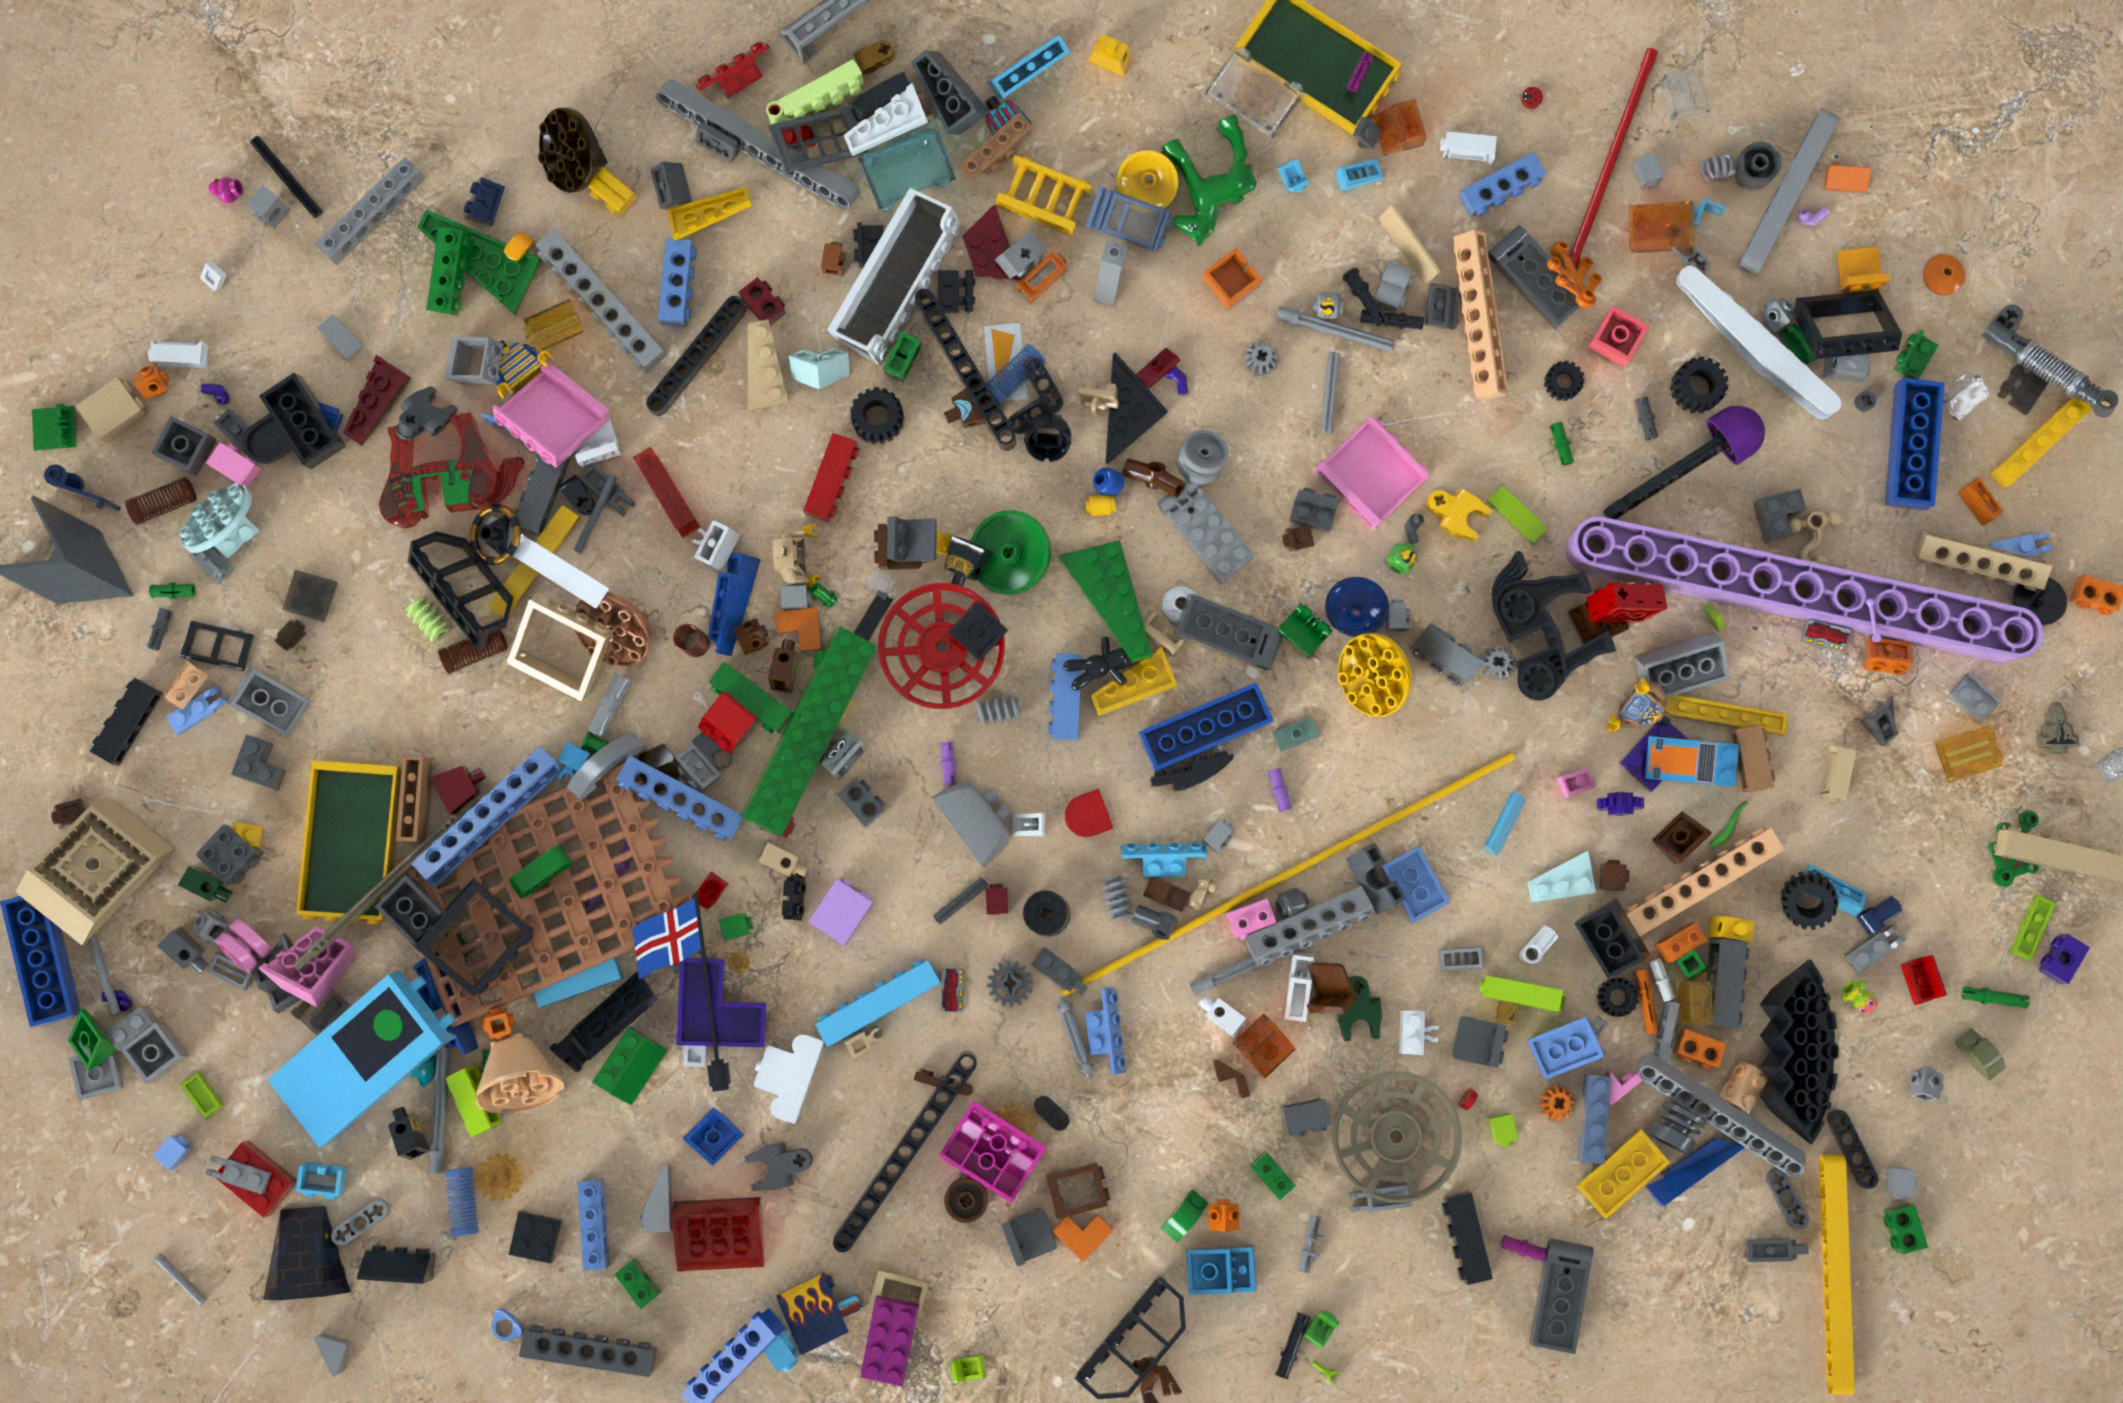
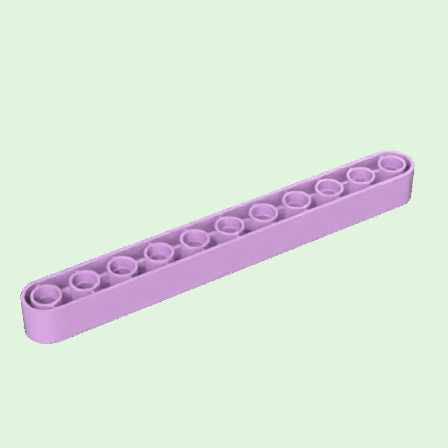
[1565,517,2043,663]

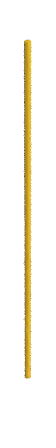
[1061,752,1515,996]

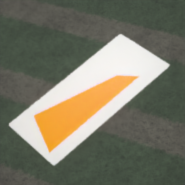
[984,323,1027,401]

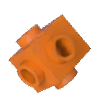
[133,363,170,400]
[482,1006,515,1039]
[1208,1199,1240,1232]

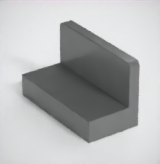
[651,162,691,209]

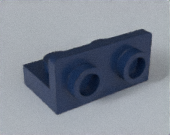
[463,177,505,227]

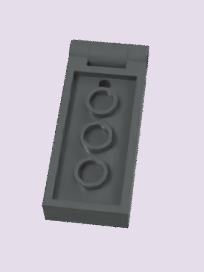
[1488,225,1581,329]
[1174,594,1283,670]
[1529,1238,1594,1354]

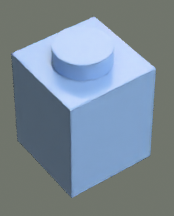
[153,1134,193,1170]

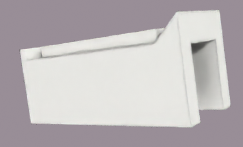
[1440,131,1497,165]
[148,340,209,368]

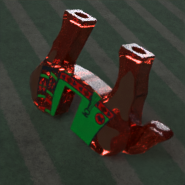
[379,412,525,528]

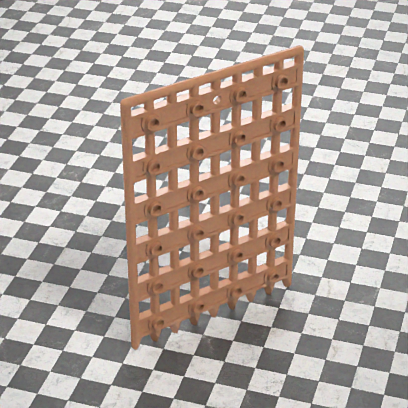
[391,761,690,1027]

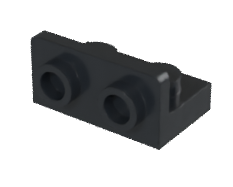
[854,222,884,268]

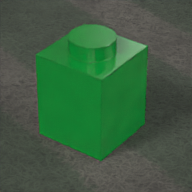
[719,913,754,941]
[1676,949,1710,981]

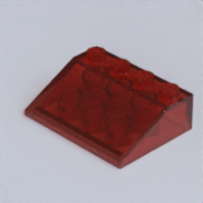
[671,1197,765,1272]

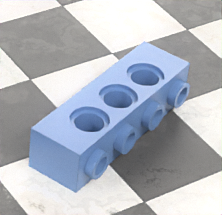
[1458,152,1546,218]
[658,238,697,326]
[578,1179,609,1271]

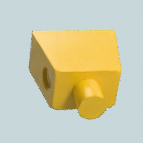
[1088,34,1132,76]
[1708,916,1755,944]

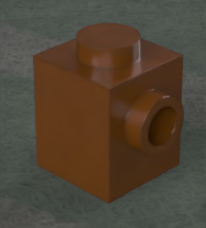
[1600,860,1630,891]

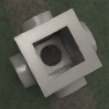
[1760,297,1798,333]
[193,910,230,943]
[1909,1066,1944,1102]

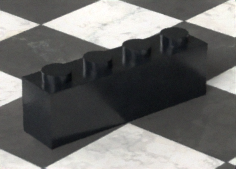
[90,678,163,766]
[1441,1191,1493,1285]

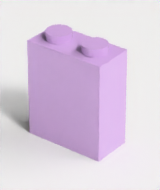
[808,878,874,946]

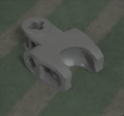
[396,386,458,440]
[744,1142,813,1191]

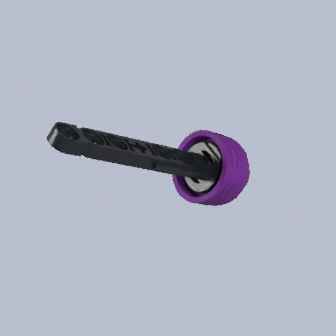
[1603,406,1765,520]

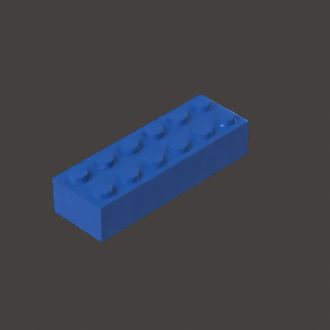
[1885,378,1945,510]
[1138,682,1273,773]
[0,896,81,1027]

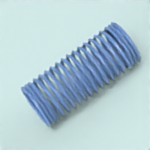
[986,344,1046,405]
[445,1167,479,1237]

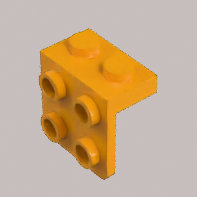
[1836,247,1890,292]

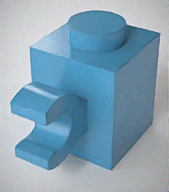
[557,742,593,784]

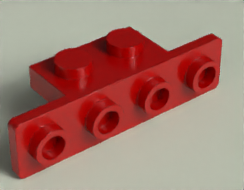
[695,41,770,98]

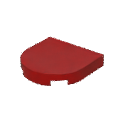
[1065,788,1114,837]

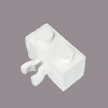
[692,520,741,572]
[1398,1010,1439,1055]

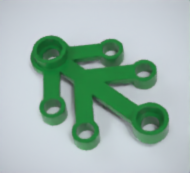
[1987,811,2039,887]

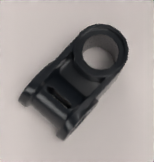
[558,474,596,516]

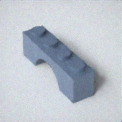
[1577,1074,1611,1164]

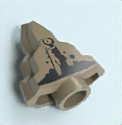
[2036,702,2080,754]

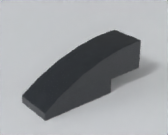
[848,72,910,123]

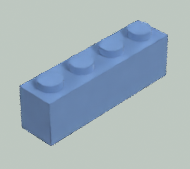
[1048,653,1082,741]

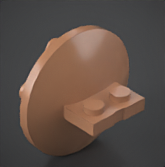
[573,592,652,666]

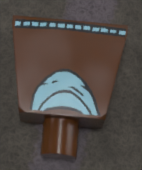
[944,384,996,428]

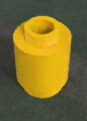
[1085,494,1116,517]

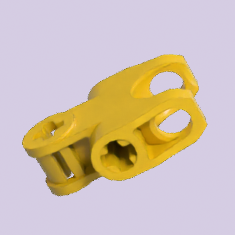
[1426,489,1493,542]

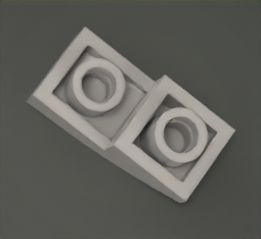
[317,314,362,360]

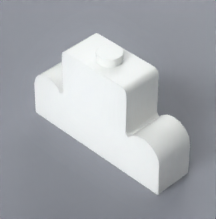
[754,1035,825,1124]

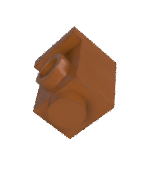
[821,242,846,276]

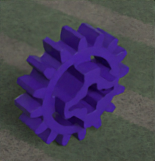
[1597,792,1645,816]

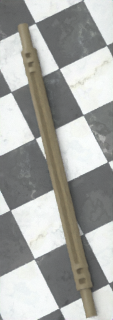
[292,800,476,971]

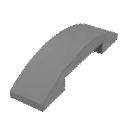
[567,733,646,801]

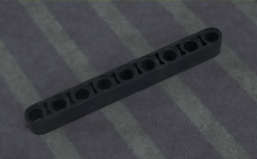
[915,289,1017,451]

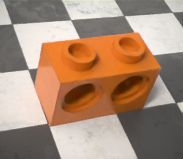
[2070,574,2123,615]
[1654,922,1708,963]
[1673,1029,1726,1071]

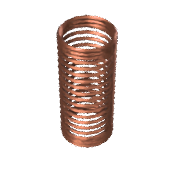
[125,477,197,525]
[673,624,710,657]
[438,630,508,674]

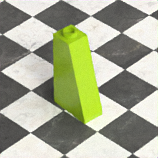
[1479,975,1567,1014]

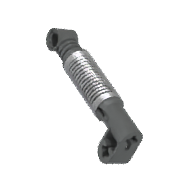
[1982,304,2119,418]

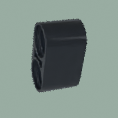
[1034,1095,1069,1131]

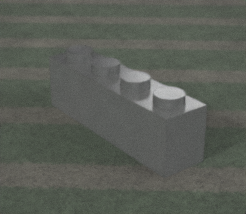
[514,454,571,536]

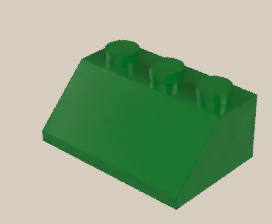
[592,1027,668,1105]

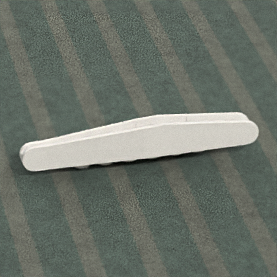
[1676,266,1841,420]

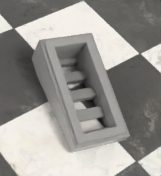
[1439,946,1485,971]

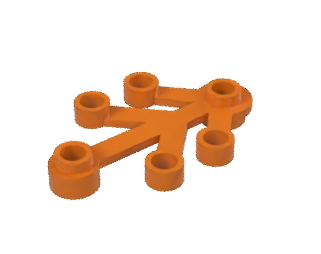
[1547,240,1602,308]

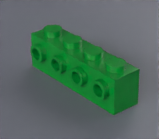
[426,226,471,316]

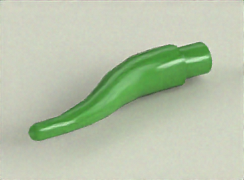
[1709,801,1748,849]

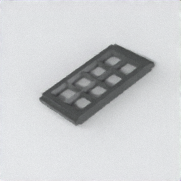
[767,107,868,173]

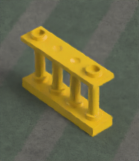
[996,155,1092,236]

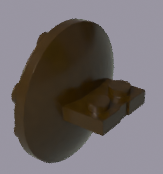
[538,107,608,193]

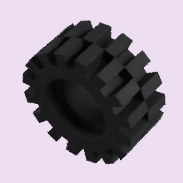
[1544,360,1585,401]
[1597,978,1639,1017]

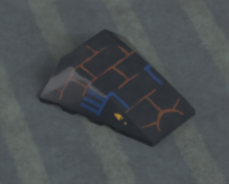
[263,1206,351,1300]

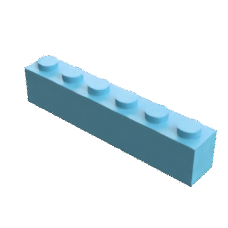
[815,959,941,1047]

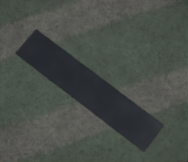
[854,590,894,641]

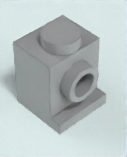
[1386,600,1410,631]
[1202,820,1235,854]

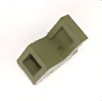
[1955,1028,2006,1081]

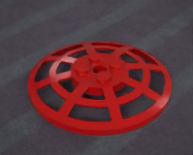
[878,583,1005,709]

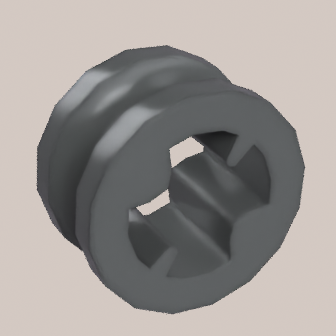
[1854,391,1876,412]

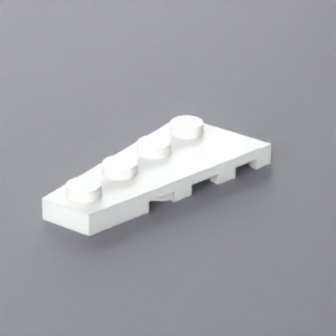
[844,83,928,156]

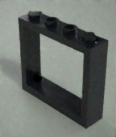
[1794,290,1902,359]
[413,877,534,997]

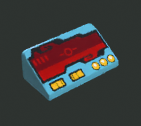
[836,1293,864,1318]

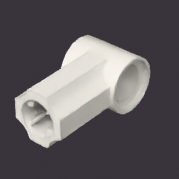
[1519,925,1559,965]

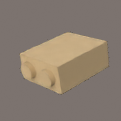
[75,377,148,444]

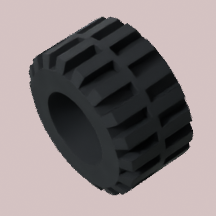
[1670,357,1729,414]
[850,387,904,444]
[1781,871,1838,930]

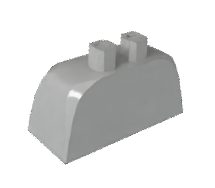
[931,782,1011,868]

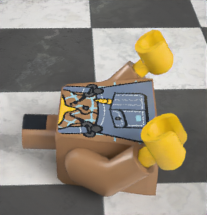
[1605,677,1673,732]

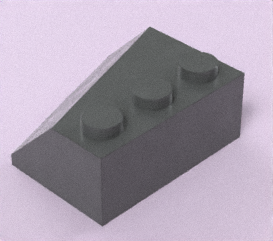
[1410,623,1487,686]

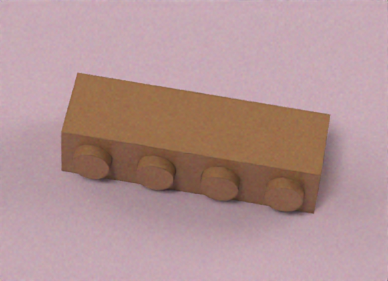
[396,755,433,843]

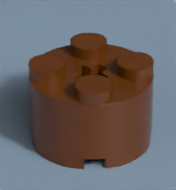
[944,1177,988,1223]

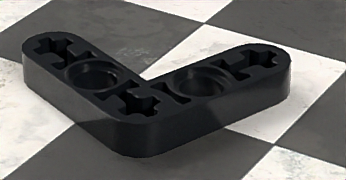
[1008,357,1064,434]

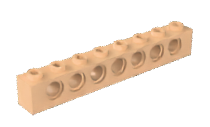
[1453,230,1509,400]
[1625,827,1785,936]

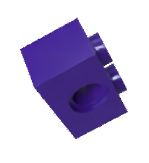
[2039,934,2090,984]

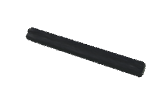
[250,136,323,218]

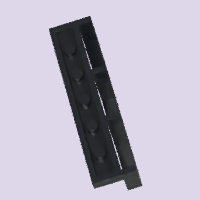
[407,531,513,651]
[1074,1274,1186,1399]

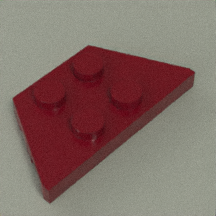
[962,205,1021,282]

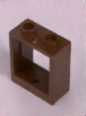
[1046,1162,1110,1219]

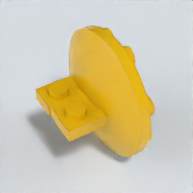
[1338,633,1412,717]

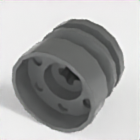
[1648,1101,1706,1155]

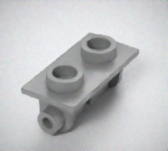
[189,548,234,584]

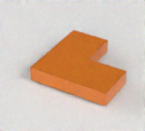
[775,607,822,652]
[1052,1214,1113,1262]

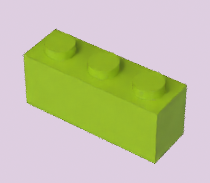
[445,1064,503,1138]

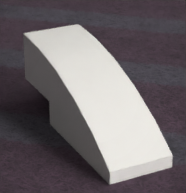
[1284,951,1314,1022]

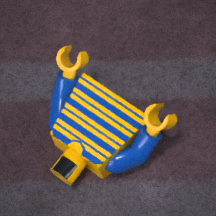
[496,340,554,399]

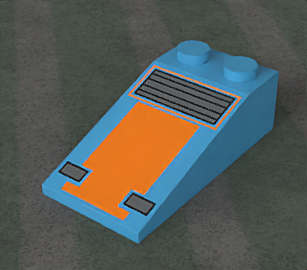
[1645,736,1739,787]

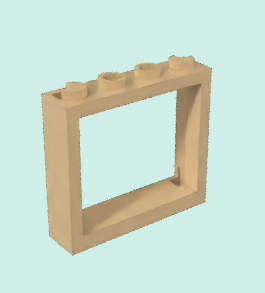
[507,592,614,701]

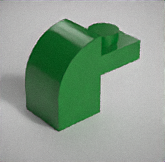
[1161,1189,1208,1242]

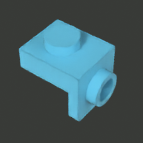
[1277,158,1310,193]

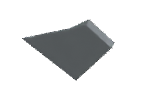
[1861,696,1899,746]

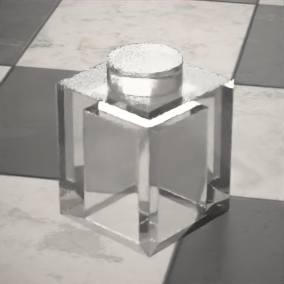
[863,568,898,601]

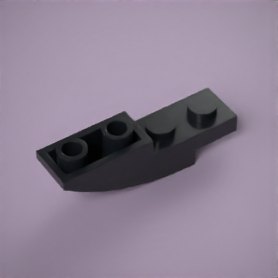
[1150,751,1234,792]

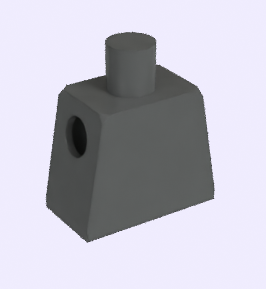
[157,927,209,973]

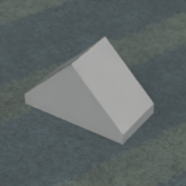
[313,1333,352,1377]

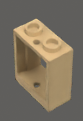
[867,1268,932,1327]

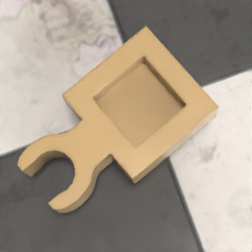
[843,1025,883,1059]

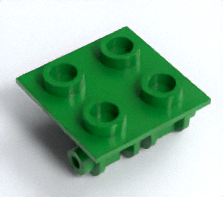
[32,404,76,451]
[1277,603,1333,657]

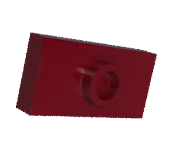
[1136,348,1180,388]

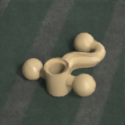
[1788,510,1843,566]

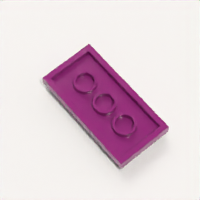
[860,1295,919,1387]

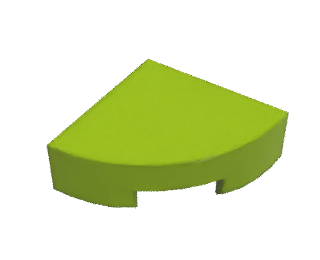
[1704,603,1725,632]

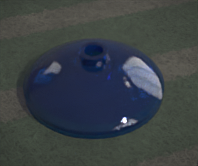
[1325,577,1389,637]

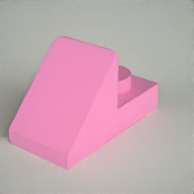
[1556,768,1595,799]
[1606,1071,1643,1106]

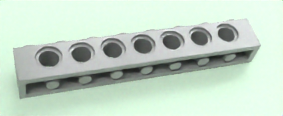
[535,229,666,372]

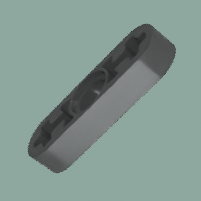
[1766,1169,1809,1229]

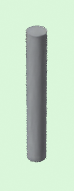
[154,1254,207,1306]

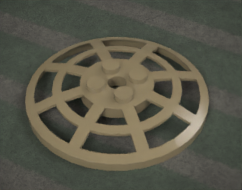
[1332,1071,1462,1203]

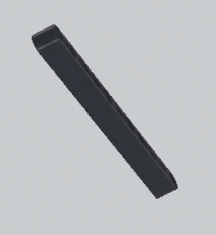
[833,1050,977,1252]

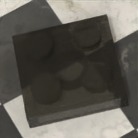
[282,570,338,623]

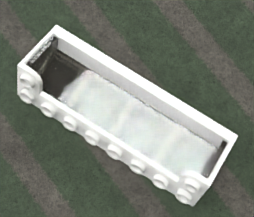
[827,188,962,365]

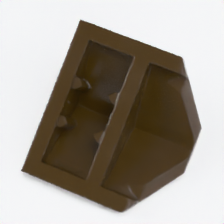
[639,744,680,794]

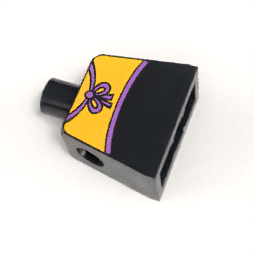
[389,1107,430,1160]

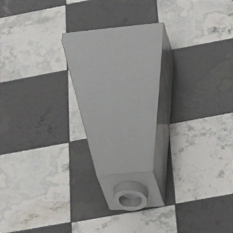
[1094,241,1128,307]

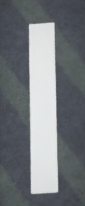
[485,515,609,608]

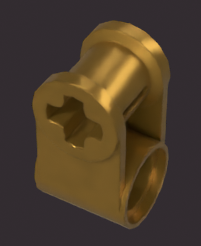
[854,40,895,75]

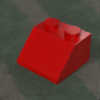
[698,690,757,754]

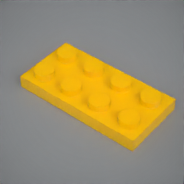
[1575,1129,1670,1219]

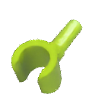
[1311,1361,1341,1385]

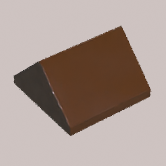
[1652,811,1712,864]

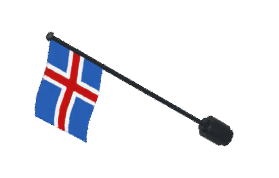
[633,893,731,1092]

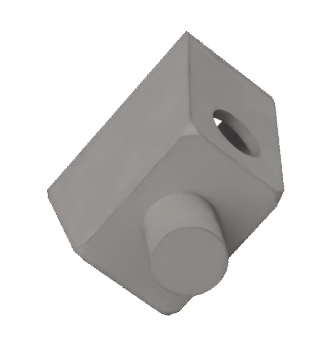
[1823,354,1869,382]

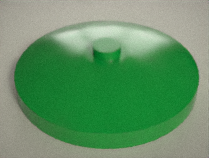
[971,510,1051,595]

